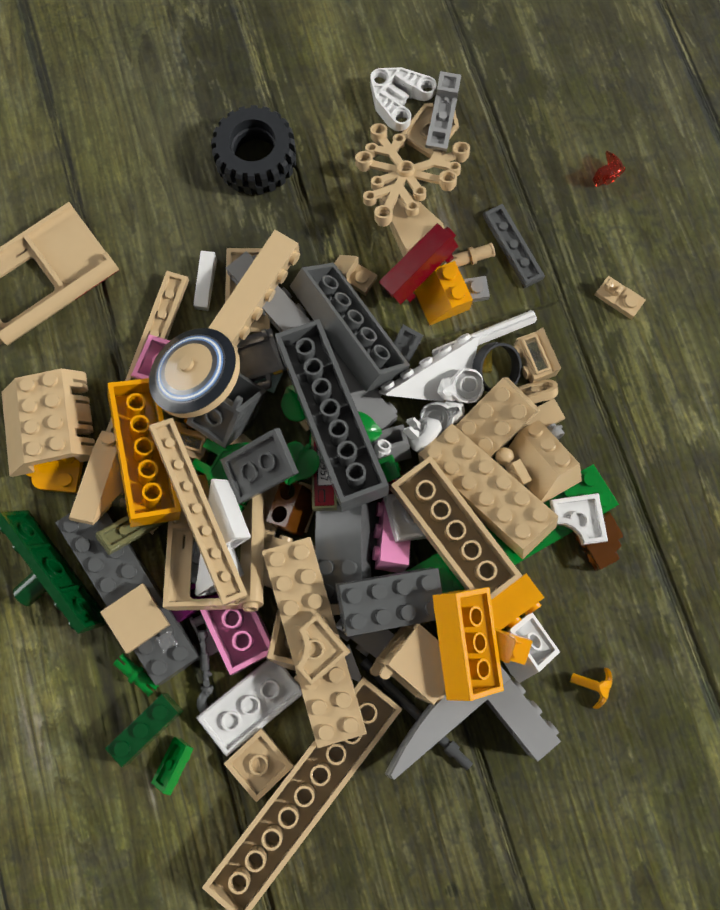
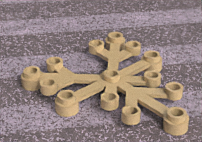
[355,123,470,227]

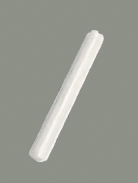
[432,310,537,357]

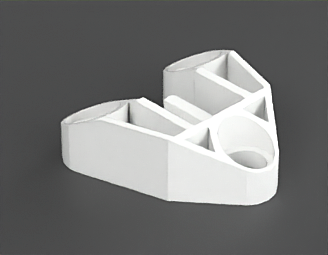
[370,67,437,132]

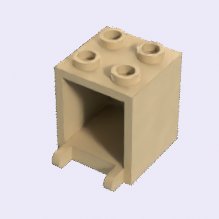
[370,624,446,705]

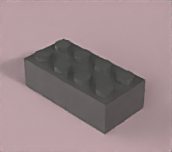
[335,567,442,637]

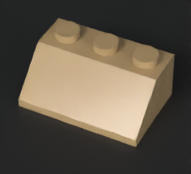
[508,420,582,503]

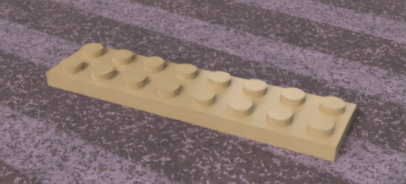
[262,537,367,748]

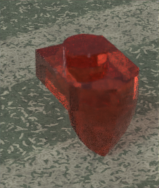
[592,151,626,187]

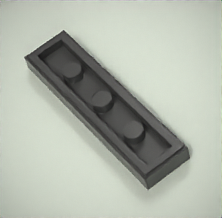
[483,204,545,288]

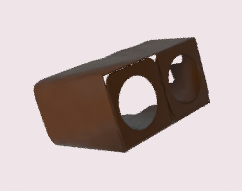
[266,481,313,537]
[573,511,623,571]

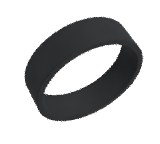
[472,342,522,392]

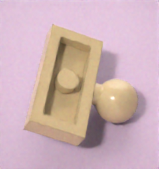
[495,447,532,486]

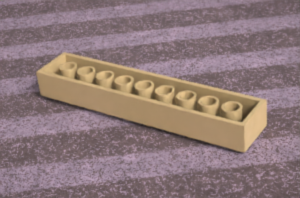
[202,676,402,910]

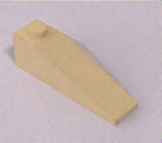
[69,431,124,525]

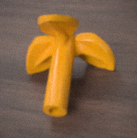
[570,668,612,709]

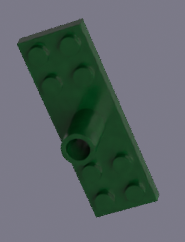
[0,510,107,634]

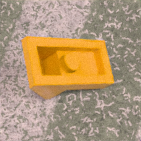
[495,628,533,665]

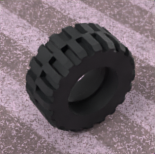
[211,105,296,195]

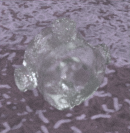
[155,630,178,652]

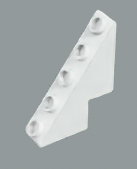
[379,333,478,402]
[195,479,251,596]

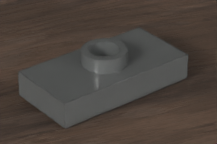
[393,324,424,363]

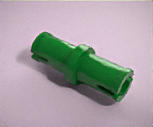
[113,653,160,697]

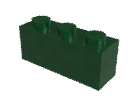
[105,693,183,767]

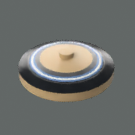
[149,328,240,418]

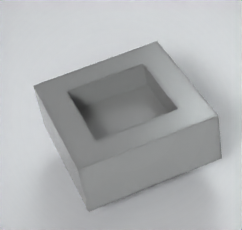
[464,276,490,302]

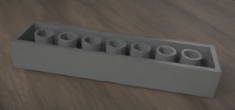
[275,319,389,512]
[55,509,200,685]

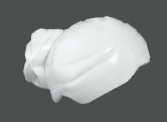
[437,368,484,403]
[420,400,465,433]

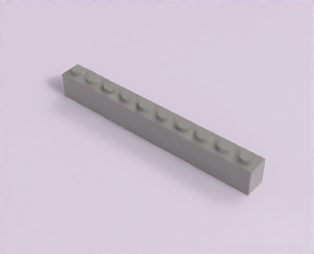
[226,251,398,430]

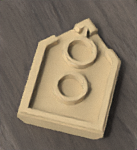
[400,103,459,158]

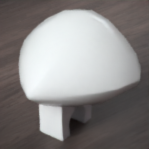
[403,417,442,452]

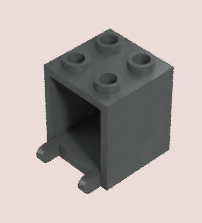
[186,373,267,448]

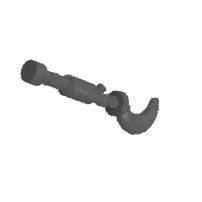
[197,630,214,713]

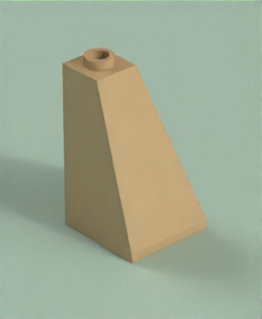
[378,180,444,257]

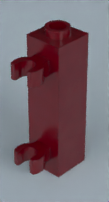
[379,223,459,305]

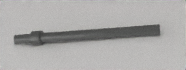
[360,658,473,771]

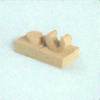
[595,276,646,320]

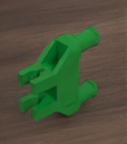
[192,438,249,512]

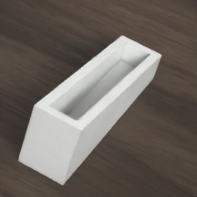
[193,251,217,311]

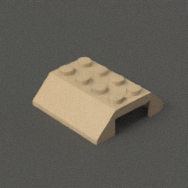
[2,368,95,477]

